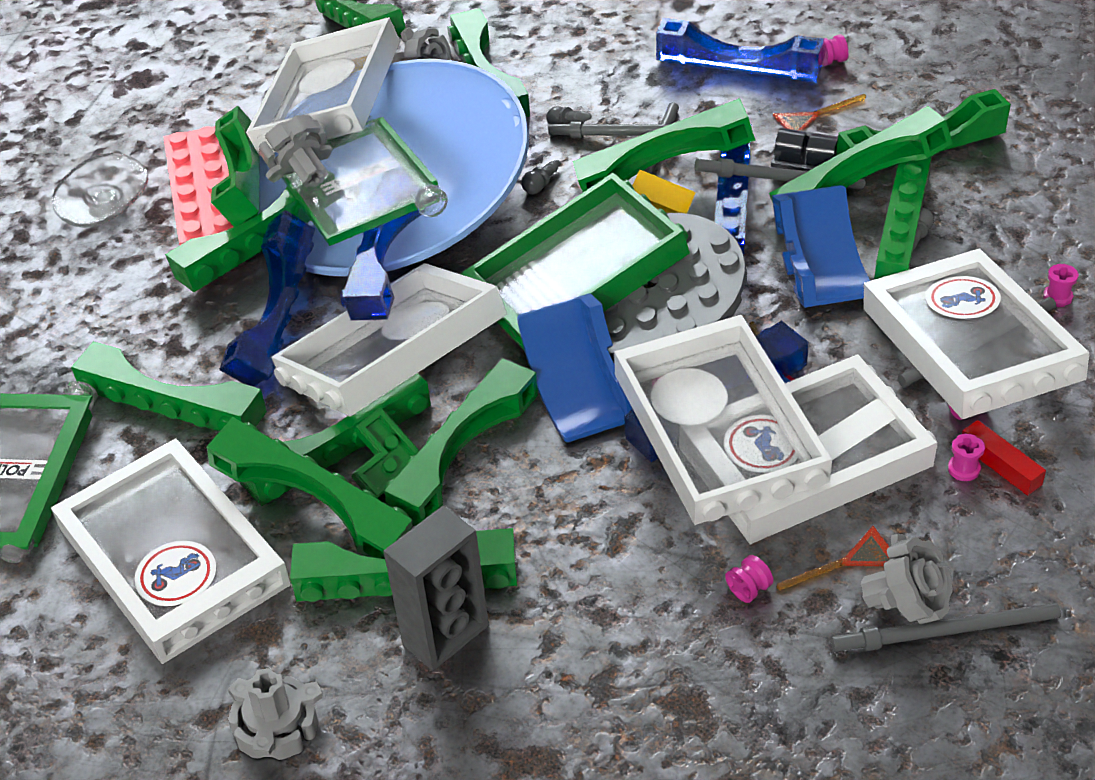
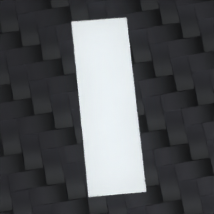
[818,398,896,460]

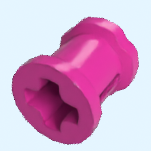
[1043,264,1078,307]
[948,434,985,481]

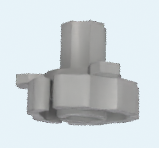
[391,27,451,63]
[259,115,333,188]
[861,534,953,624]
[228,668,323,760]

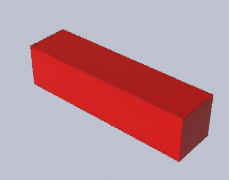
[962,420,1046,496]

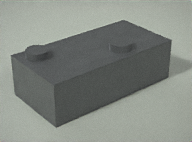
[384,505,489,671]

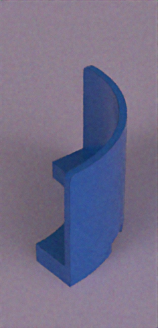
[772,185,870,308]
[517,293,638,442]

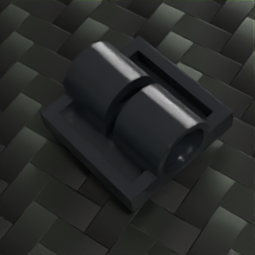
[770,128,838,171]

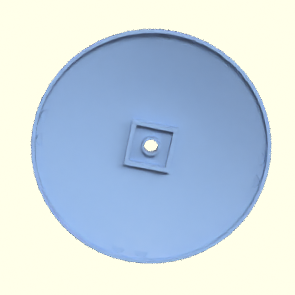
[258,59,529,276]

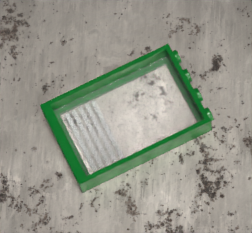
[460,173,690,351]

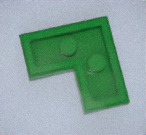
[351,407,420,499]

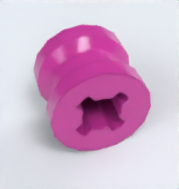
[817,34,849,66]
[725,555,773,603]

